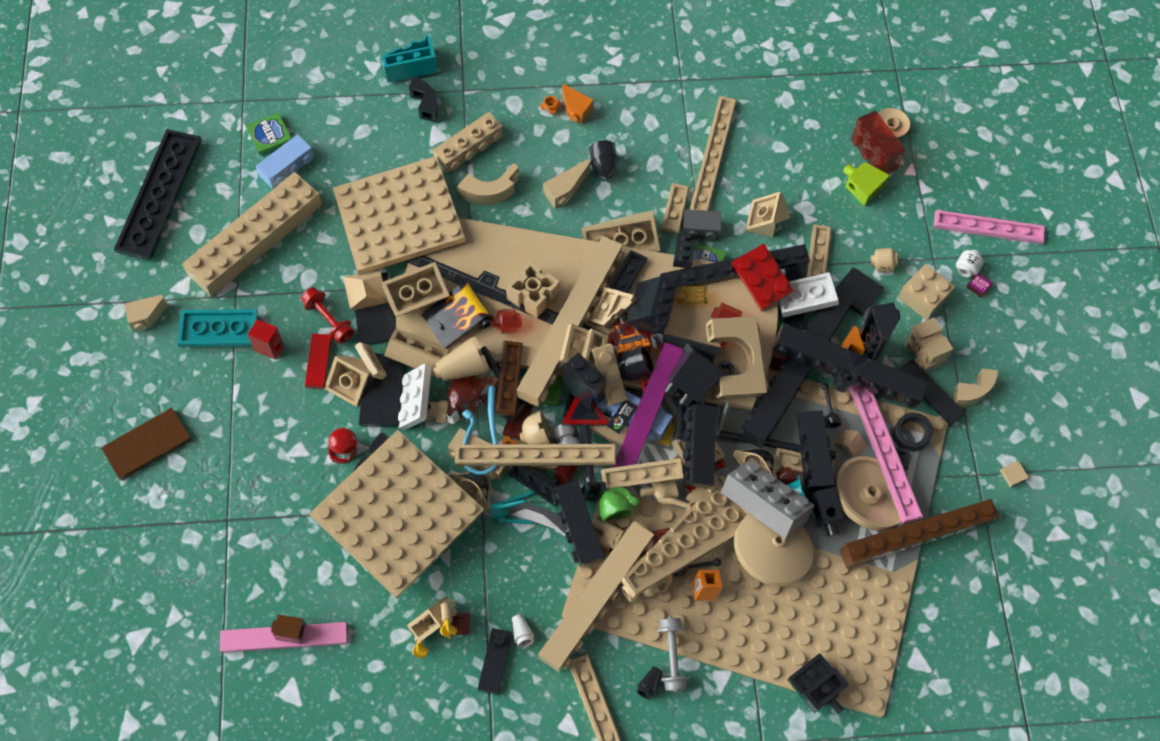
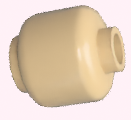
[871,248,898,272]

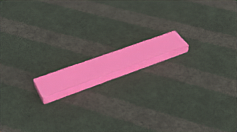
[934,210,1045,244]
[220,622,347,653]

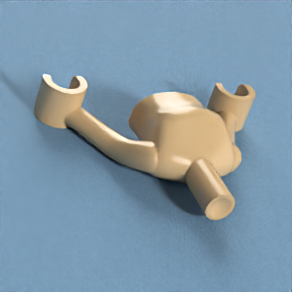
[640,456,696,512]

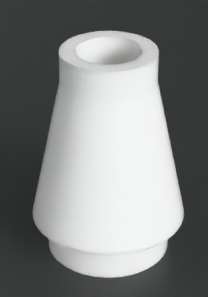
[512,614,534,647]

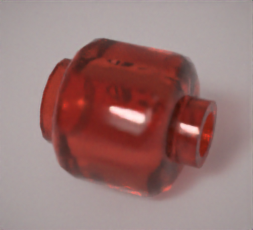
[492,309,522,334]

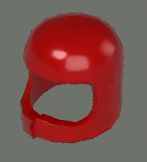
[328,428,358,464]

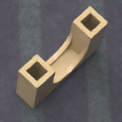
[706,316,768,400]

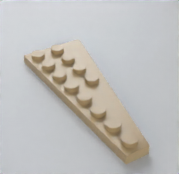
[621,475,749,598]

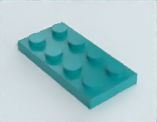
[177,309,258,347]

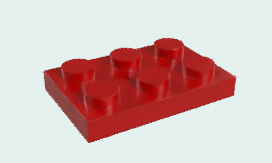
[731,243,794,311]

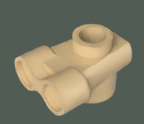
[425,400,449,423]

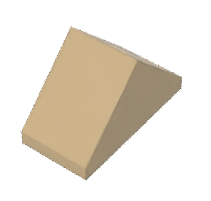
[833,429,867,458]

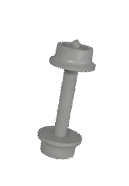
[657,615,689,694]

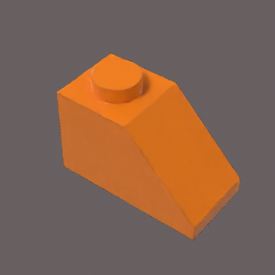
[562,84,593,124]

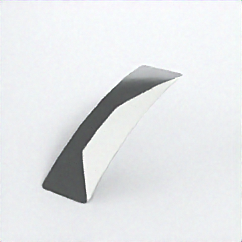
[510,503,567,533]

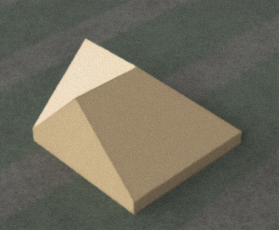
[745,192,790,237]
[343,269,388,311]
[324,355,370,407]

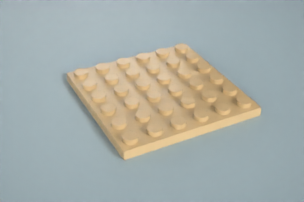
[333,156,466,275]
[309,430,484,599]

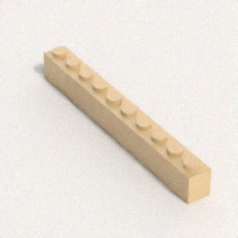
[517,236,624,407]

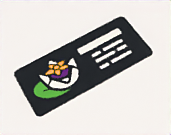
[607,400,638,434]

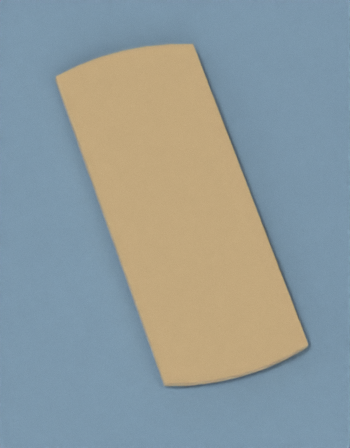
[396,218,778,410]

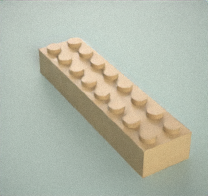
[182,172,322,297]

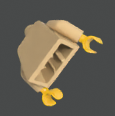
[407,596,457,659]

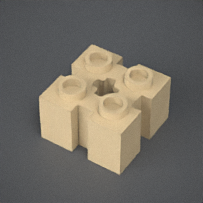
[506,261,560,318]
[906,318,953,373]

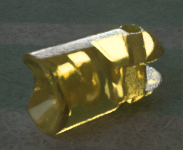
[674,286,707,304]

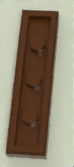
[495,340,523,417]

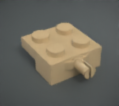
[560,324,609,369]

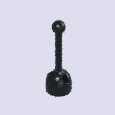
[821,383,842,428]
[674,558,722,577]

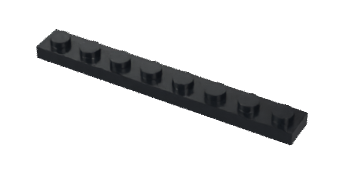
[660,244,810,291]

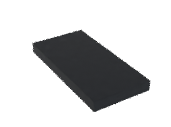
[355,272,396,345]
[359,353,404,427]

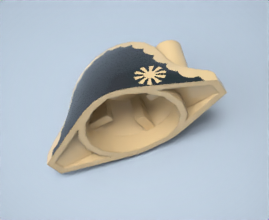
[733,448,781,478]
[449,472,495,511]

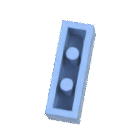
[256,134,314,189]

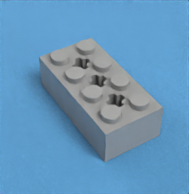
[721,460,814,539]

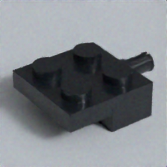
[787,653,849,715]

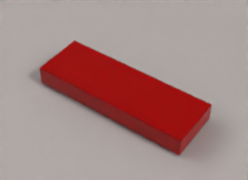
[305,333,331,389]

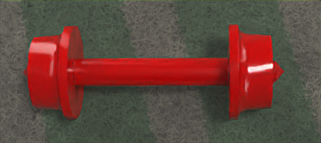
[301,287,354,344]

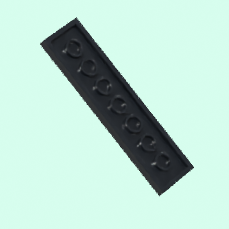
[114,129,202,261]

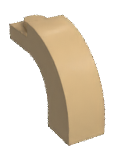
[457,163,520,205]

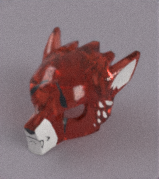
[447,376,493,424]

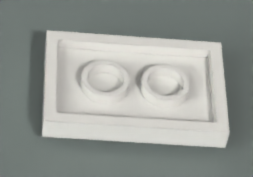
[778,272,839,317]
[398,364,432,430]

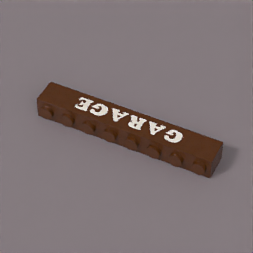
[839,498,1000,569]

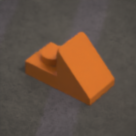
[841,326,865,355]

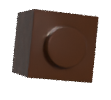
[271,614,306,644]

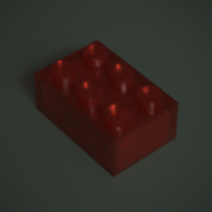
[851,110,905,174]

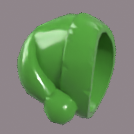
[599,487,640,521]

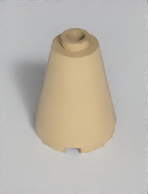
[433,337,490,381]

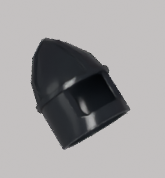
[589,140,619,180]
[616,346,654,381]

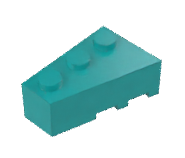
[381,34,438,83]

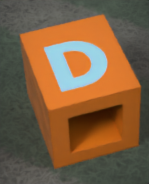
[692,569,723,601]

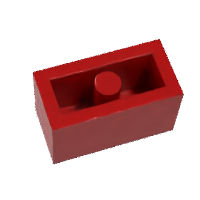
[248,319,284,360]

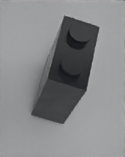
[563,352,607,411]

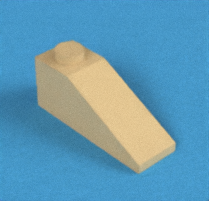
[543,159,591,208]

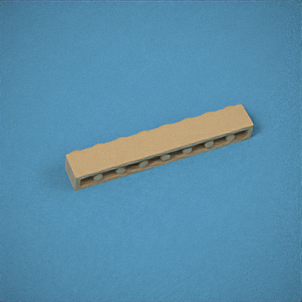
[538,521,655,672]

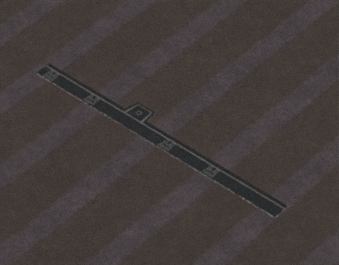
[405,255,614,344]

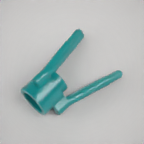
[491,491,535,525]

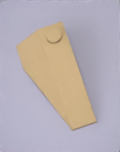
[581,210,660,252]

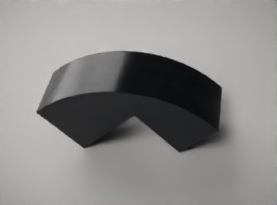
[409,76,438,123]

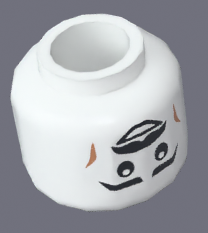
[956,250,984,278]

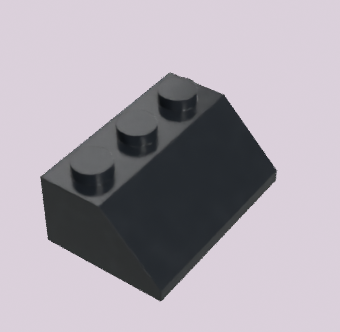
[626,276,679,336]

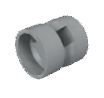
[552,425,583,444]

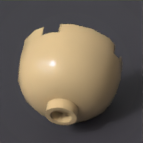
[520,411,554,444]

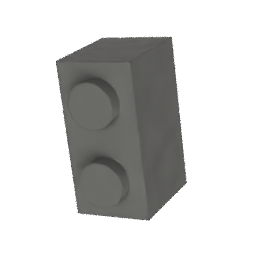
[683,209,721,241]

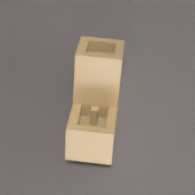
[953,368,998,408]

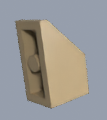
[125,294,168,332]

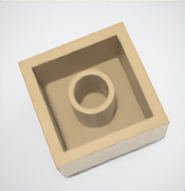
[898,264,955,320]

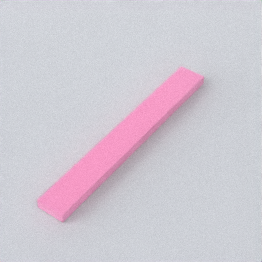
[850,386,923,524]

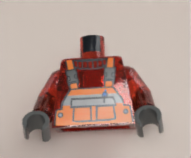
[607,314,664,359]

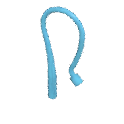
[462,386,498,475]

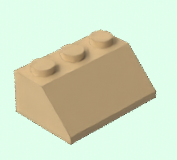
[382,262,450,317]

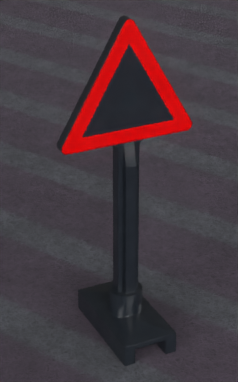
[562,397,608,503]

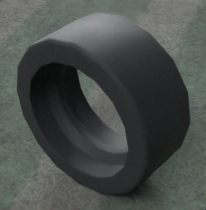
[893,412,933,452]

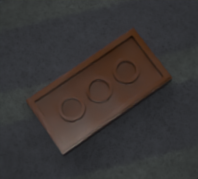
[101,408,191,481]

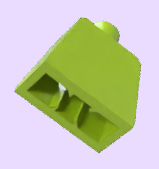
[843,162,889,206]

